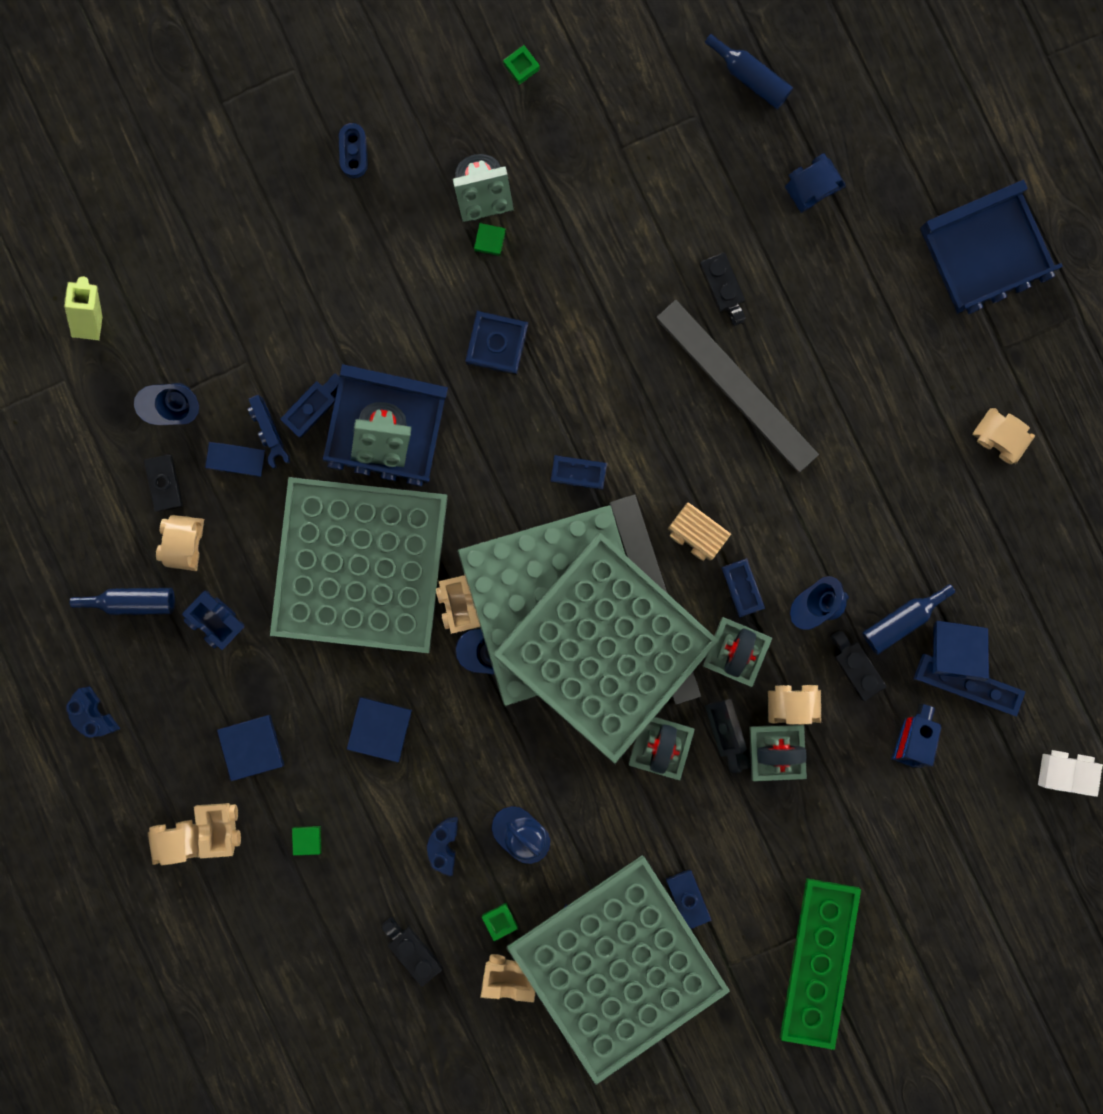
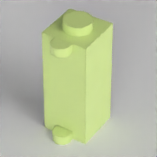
[65,277,102,340]

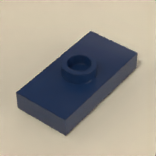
[551,455,607,490]
[721,558,765,617]
[666,869,712,929]

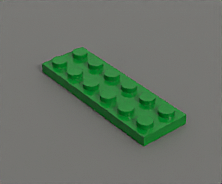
[780,878,861,1050]

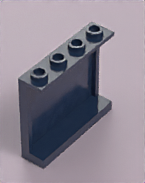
[920,179,1063,314]
[323,364,448,486]

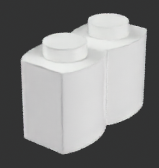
[1038,750,1102,796]

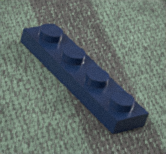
[913,654,1026,717]

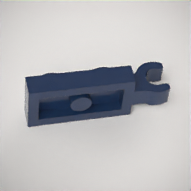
[280,373,340,438]
[248,395,290,469]

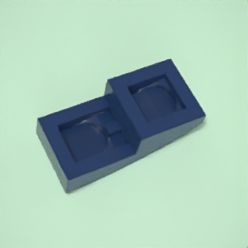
[205,442,265,477]

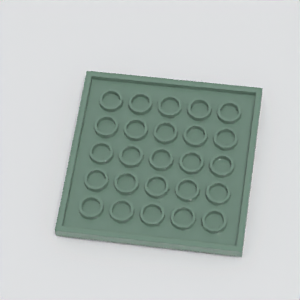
[270,477,448,653]
[457,505,625,706]
[492,533,719,763]
[507,855,730,1084]

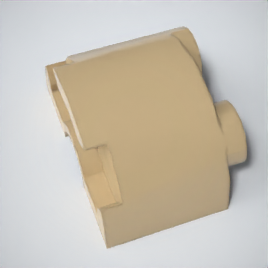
[972,408,1035,464]
[156,515,204,571]
[436,575,480,634]
[768,685,821,724]
[194,803,241,858]
[148,820,200,865]
[481,954,535,1002]

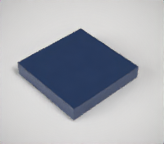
[465,311,528,375]
[933,621,989,681]
[347,697,412,762]
[217,715,284,781]

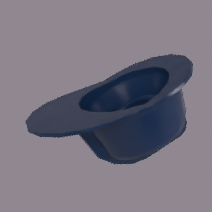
[134,383,199,425]
[790,576,849,630]
[456,629,494,674]
[492,806,550,864]

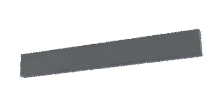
[656,300,819,473]
[610,495,701,704]

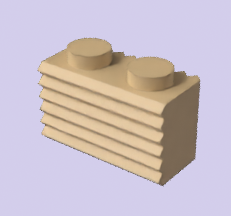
[668,502,731,561]

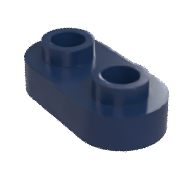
[339,123,367,178]

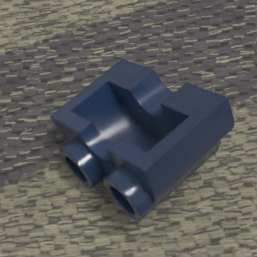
[785,153,846,213]
[182,591,244,650]
[66,686,121,737]
[427,817,458,876]

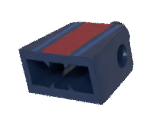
[891,704,941,768]

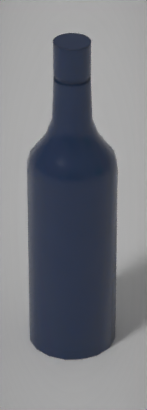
[705,34,793,110]
[862,584,956,655]
[70,588,175,615]

